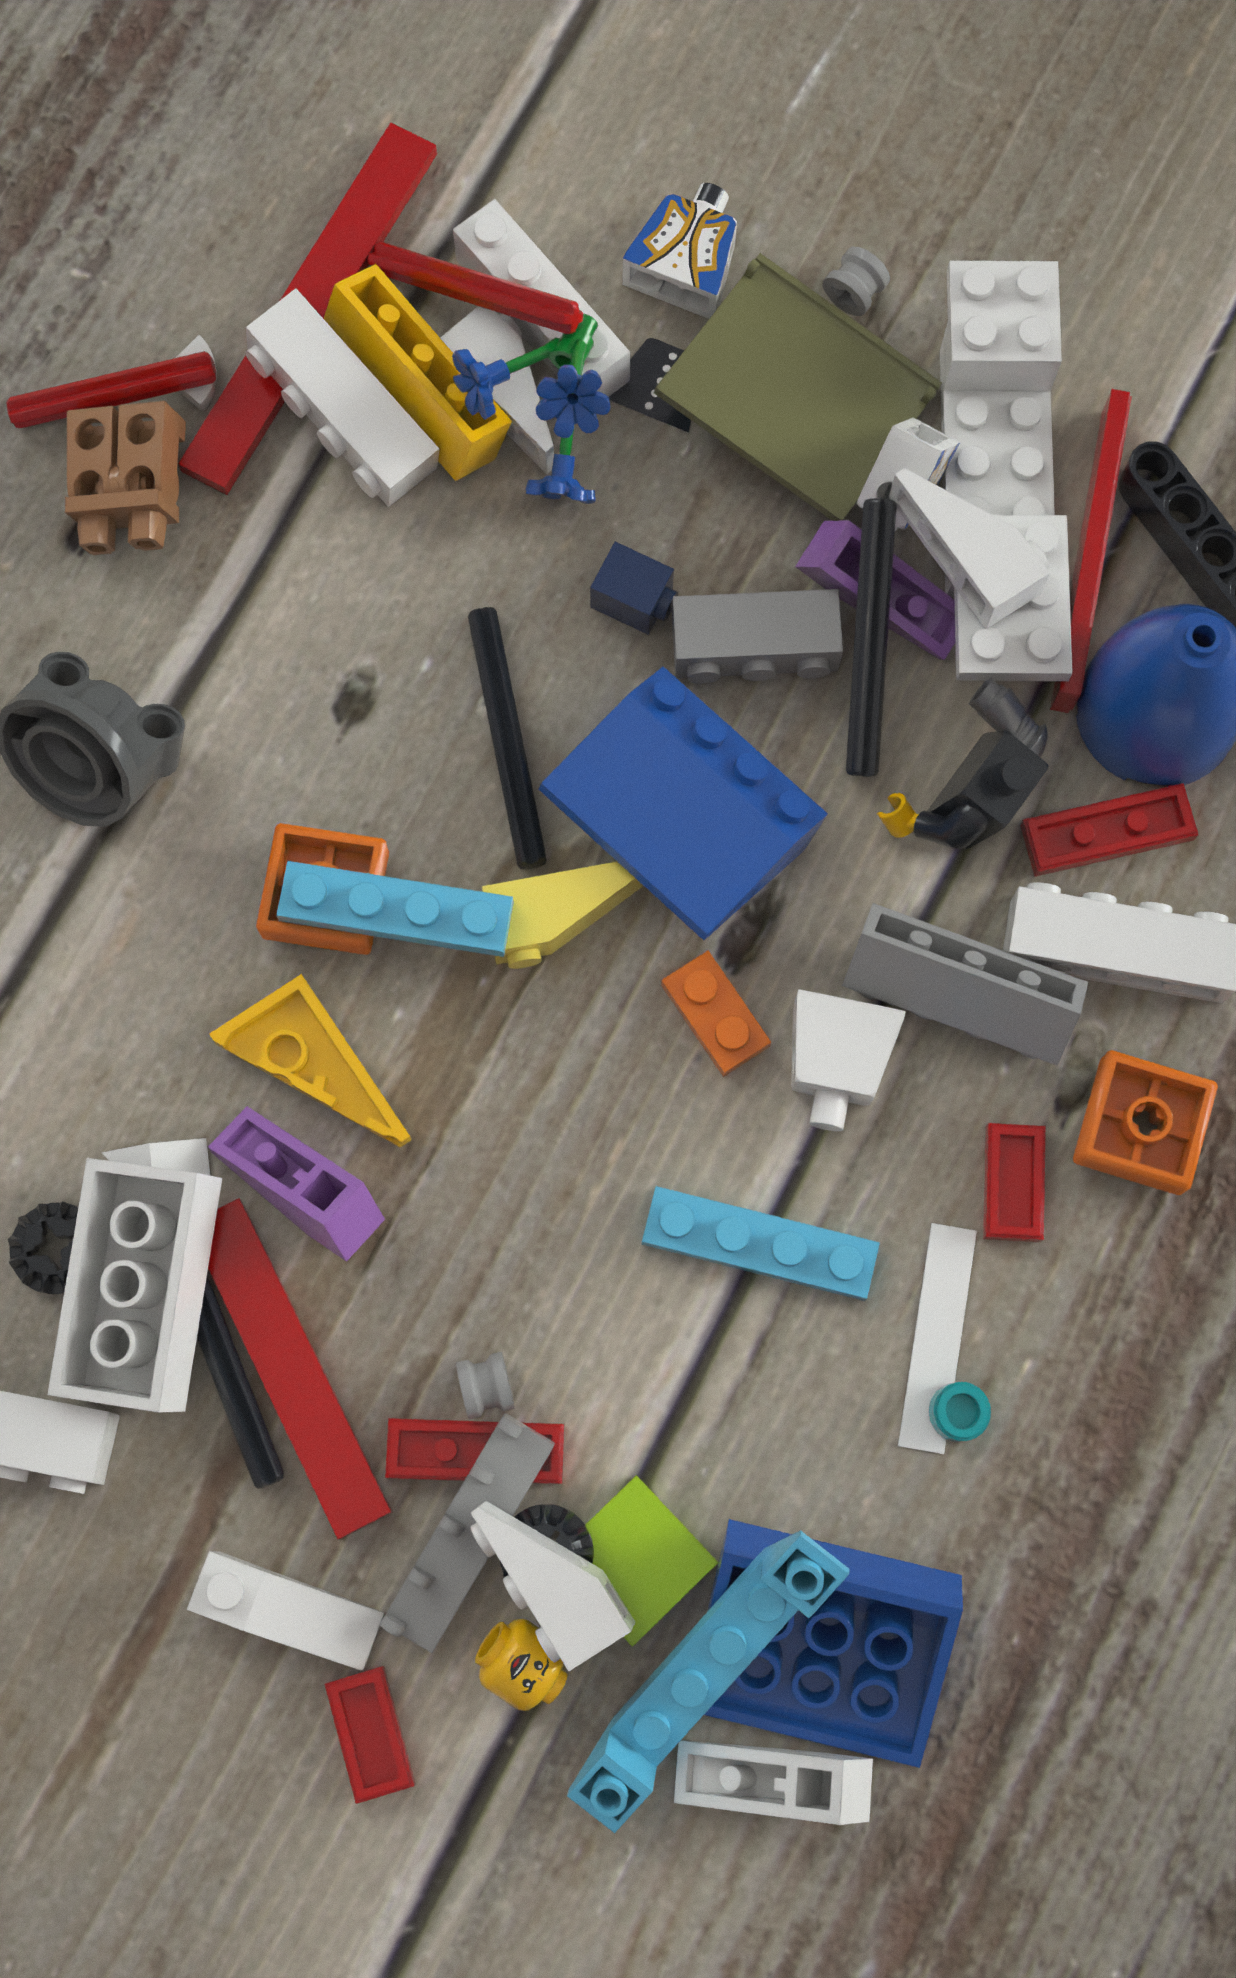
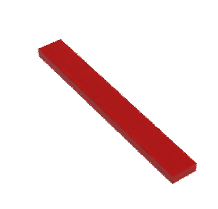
[178,122,437,495]

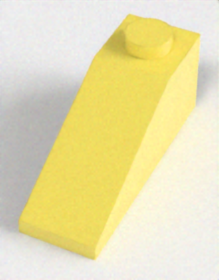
[482,861,643,969]

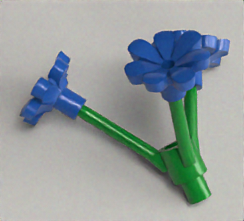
[452,314,610,504]

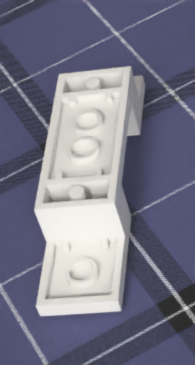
[940,261,1072,681]

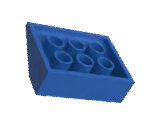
[538,667,828,940]
[704,1519,963,1768]

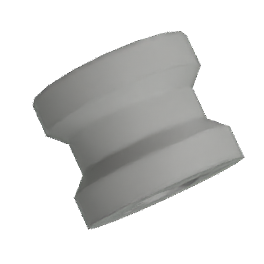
[822,247,890,316]
[456,1352,515,1420]

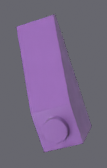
[795,520,956,660]
[208,1106,385,1262]

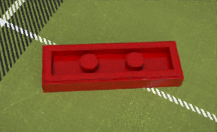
[1020,783,1199,877]
[385,1418,565,1484]

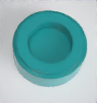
[929,1382,991,1442]

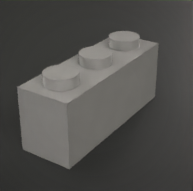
[672,589,843,684]

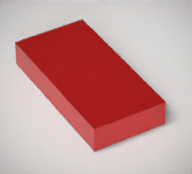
[983,1123,1046,1242]
[324,1666,416,1804]

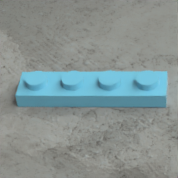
[276,861,514,957]
[641,1186,880,1301]

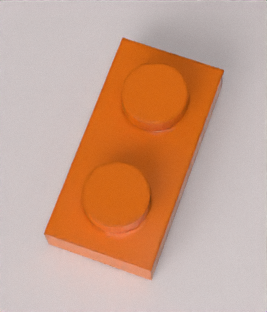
[661,950,771,1077]

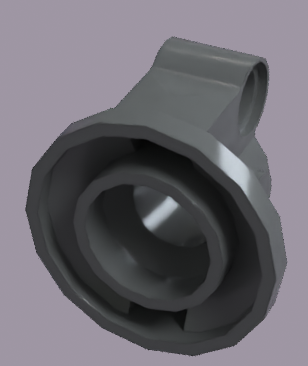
[0,652,185,827]

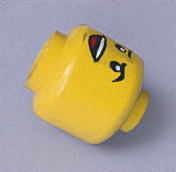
[475,1619,568,1711]

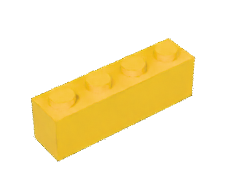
[324,264,512,481]

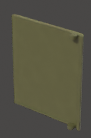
[653,253,942,521]

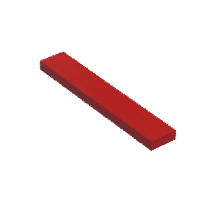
[1050,389,1132,713]
[208,1198,393,1540]

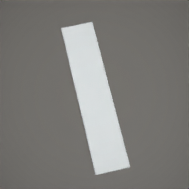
[898,1223,977,1454]

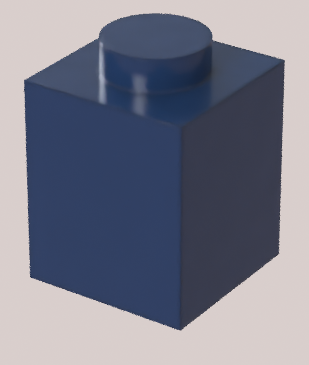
[590,541,678,635]

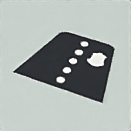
[608,338,691,433]

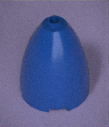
[1076,604,1236,787]

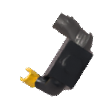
[877,678,1049,850]

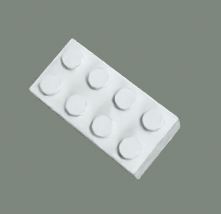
[47,1158,222,1413]

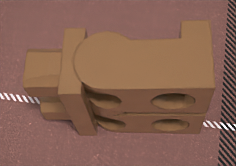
[65,401,186,555]

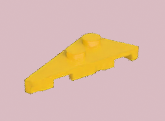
[209,974,412,1148]

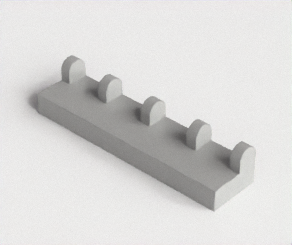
[380,1413,555,1653]

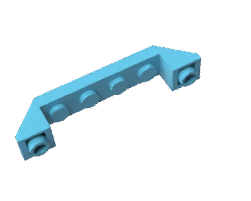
[567,1530,849,1833]

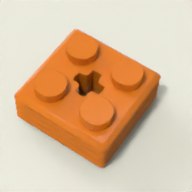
[256,823,389,955]
[1073,1050,1218,1195]

